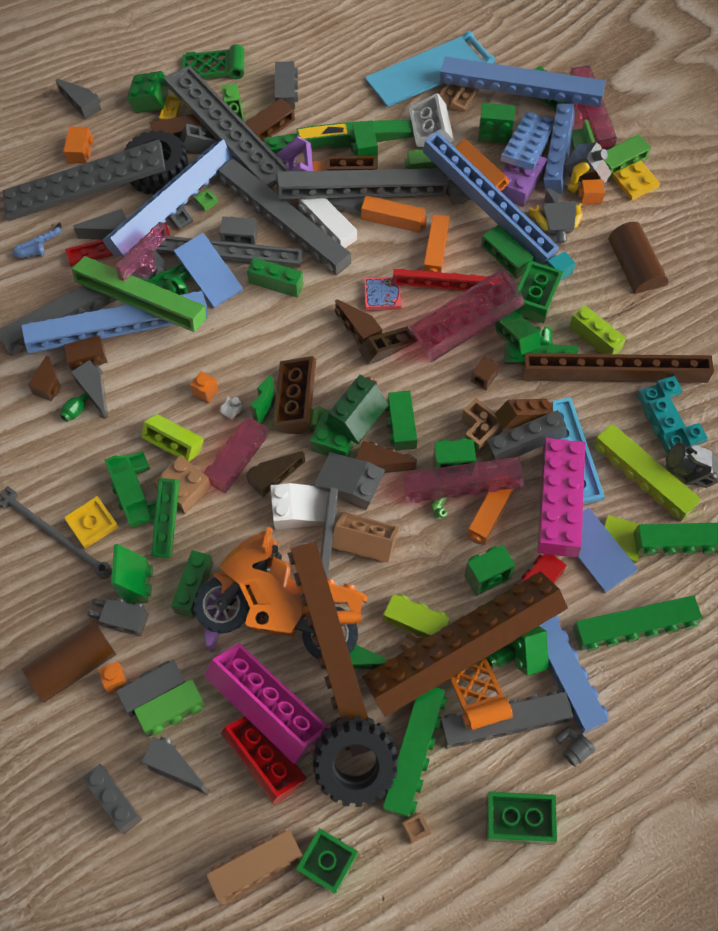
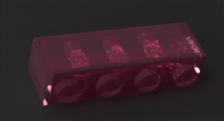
[204,417,268,494]

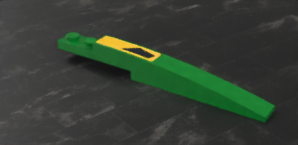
[264,120,414,154]

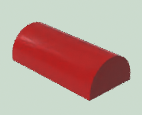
[221,716,307,805]

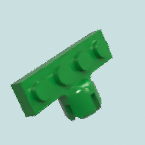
[146,263,191,295]
[504,326,578,364]

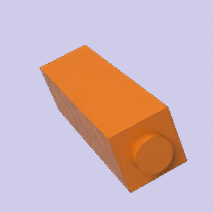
[455,139,510,191]
[361,195,427,233]
[424,214,450,272]
[467,472,517,545]

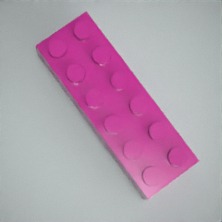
[537,438,585,558]
[204,643,329,764]

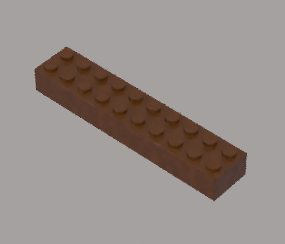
[362,571,568,717]

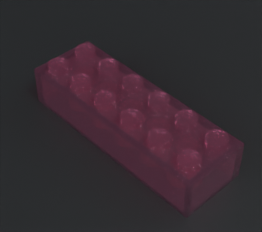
[410,268,525,363]

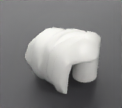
[219,396,243,420]

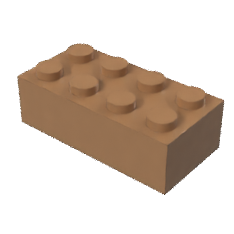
[206,829,303,904]

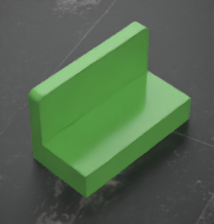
[571,119,595,150]

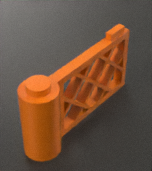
[450,657,513,731]

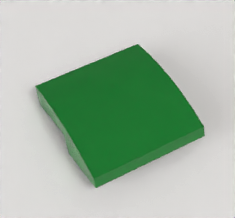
[250,375,276,427]

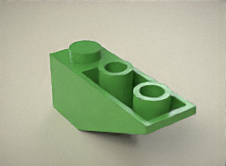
[221,83,245,123]

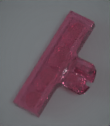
[116,221,167,281]

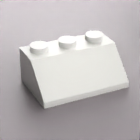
[409,93,454,147]

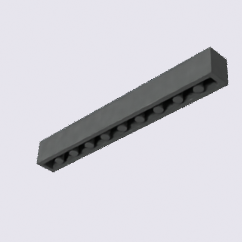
[218,158,351,276]
[276,169,448,199]
[0,248,167,356]

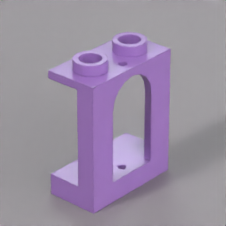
[276,136,313,171]

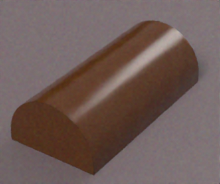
[608,222,668,294]
[272,356,316,434]
[22,621,117,703]

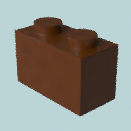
[64,335,108,371]

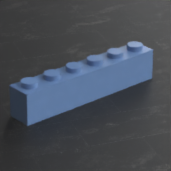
[544,104,575,194]
[539,615,609,735]

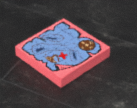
[364,277,401,311]

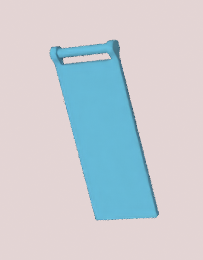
[365,31,496,107]

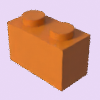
[63,126,94,164]

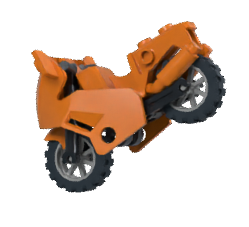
[194,527,368,660]

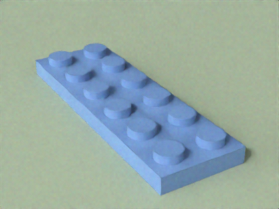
[500,112,554,170]

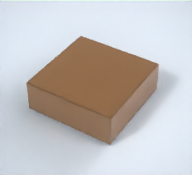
[401,812,431,844]

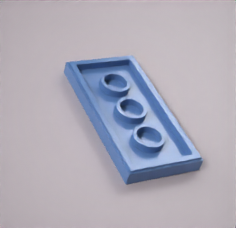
[174,233,243,308]
[578,507,638,593]

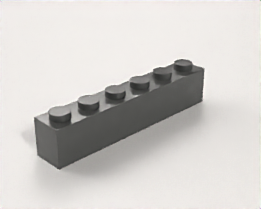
[440,691,573,749]

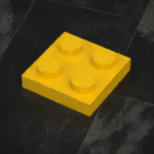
[612,160,660,200]
[64,496,119,549]

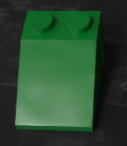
[510,261,564,324]
[111,544,153,604]

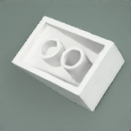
[271,483,328,530]

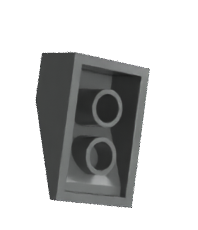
[314,452,385,510]
[141,737,209,795]

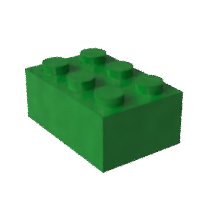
[486,792,557,845]

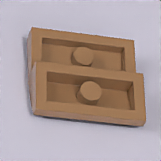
[439,84,479,112]

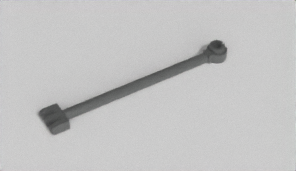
[0,486,112,579]

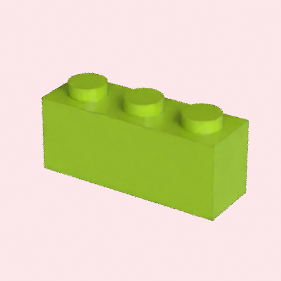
[569,305,626,354]
[141,414,204,462]
[383,594,450,638]

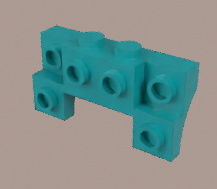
[637,376,708,455]

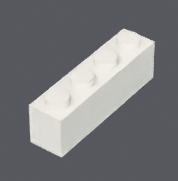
[298,198,357,248]

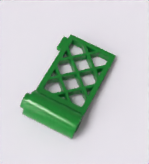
[182,44,244,79]

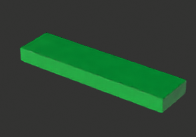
[151,478,180,558]

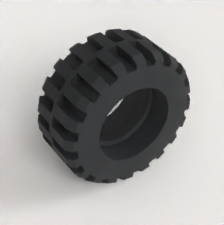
[124,130,189,195]
[313,715,398,807]

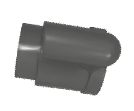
[555,727,596,767]

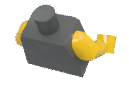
[564,142,608,194]
[529,201,582,244]

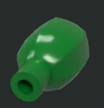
[59,393,89,422]
[486,644,515,667]

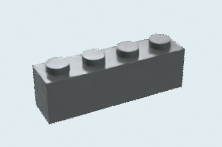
[487,410,567,465]

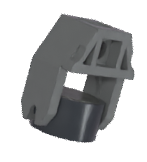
[665,442,718,488]

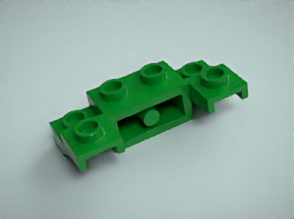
[104,451,156,529]

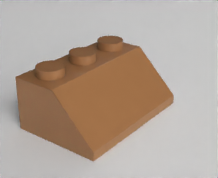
[332,512,400,563]

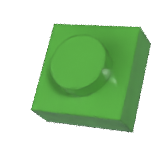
[194,188,219,211]

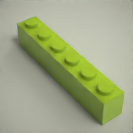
[593,424,701,521]

